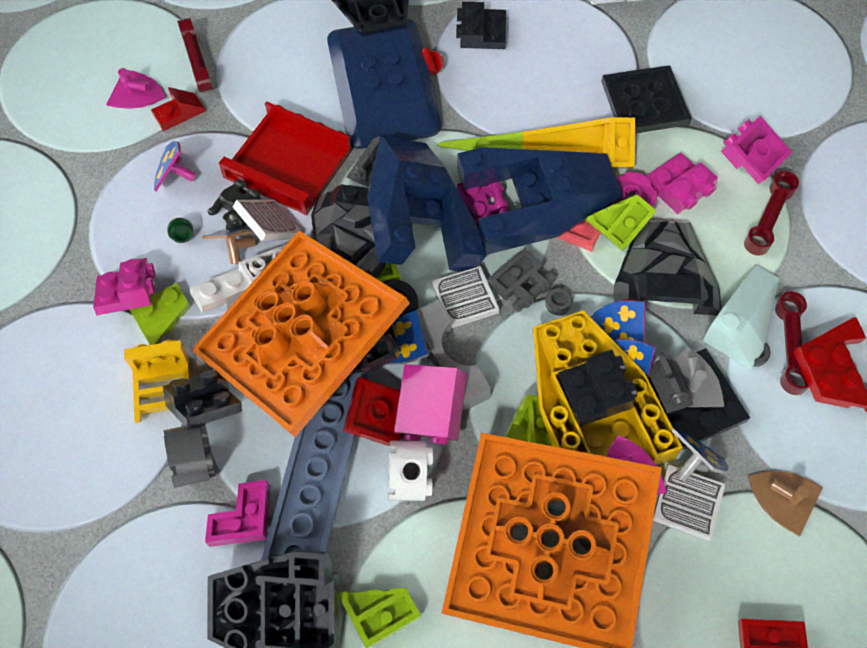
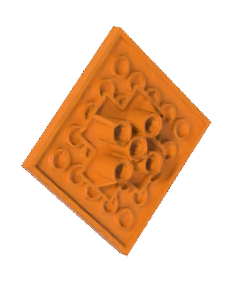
[192,231,410,437]
[441,432,662,648]

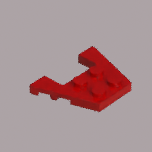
[794,317,867,412]

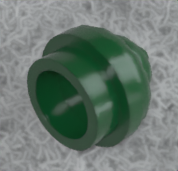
[167,218,194,243]

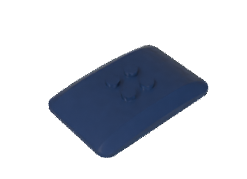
[327,19,441,149]

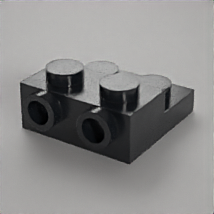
[456,1,506,49]
[558,350,638,427]
[163,371,242,429]

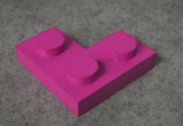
[205,480,270,547]

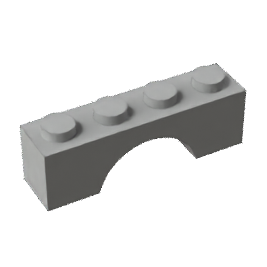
[417,300,491,412]

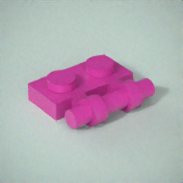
[457,182,510,227]

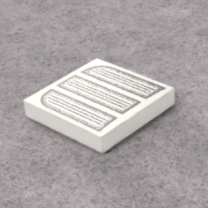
[233,200,303,241]
[431,266,499,328]
[653,464,725,541]

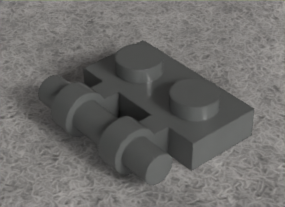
[488,248,556,312]

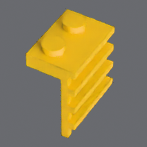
[124,340,191,424]

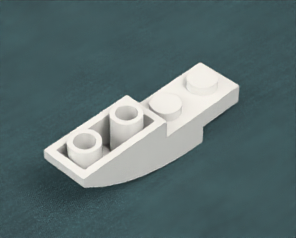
[190,245,285,313]

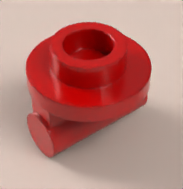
[421,48,444,75]

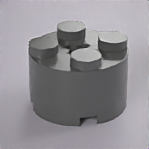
[163,424,216,488]

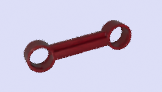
[177,17,213,93]
[744,171,799,256]
[775,291,809,395]

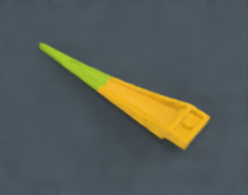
[438,117,635,169]

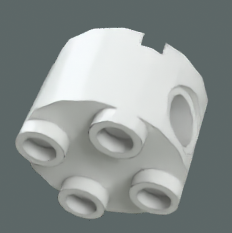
[388,441,433,501]

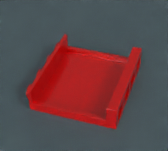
[219,101,352,215]

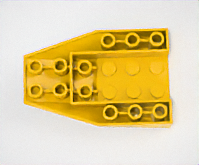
[533,310,683,466]

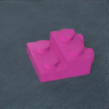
[721,116,792,184]
[646,153,718,215]
[93,258,156,316]

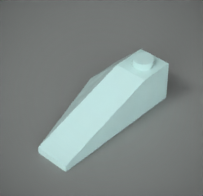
[703,265,779,370]

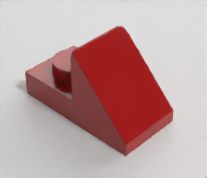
[151,87,206,131]

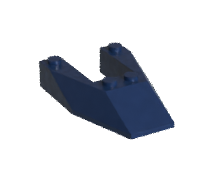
[367,135,486,271]
[457,147,623,255]

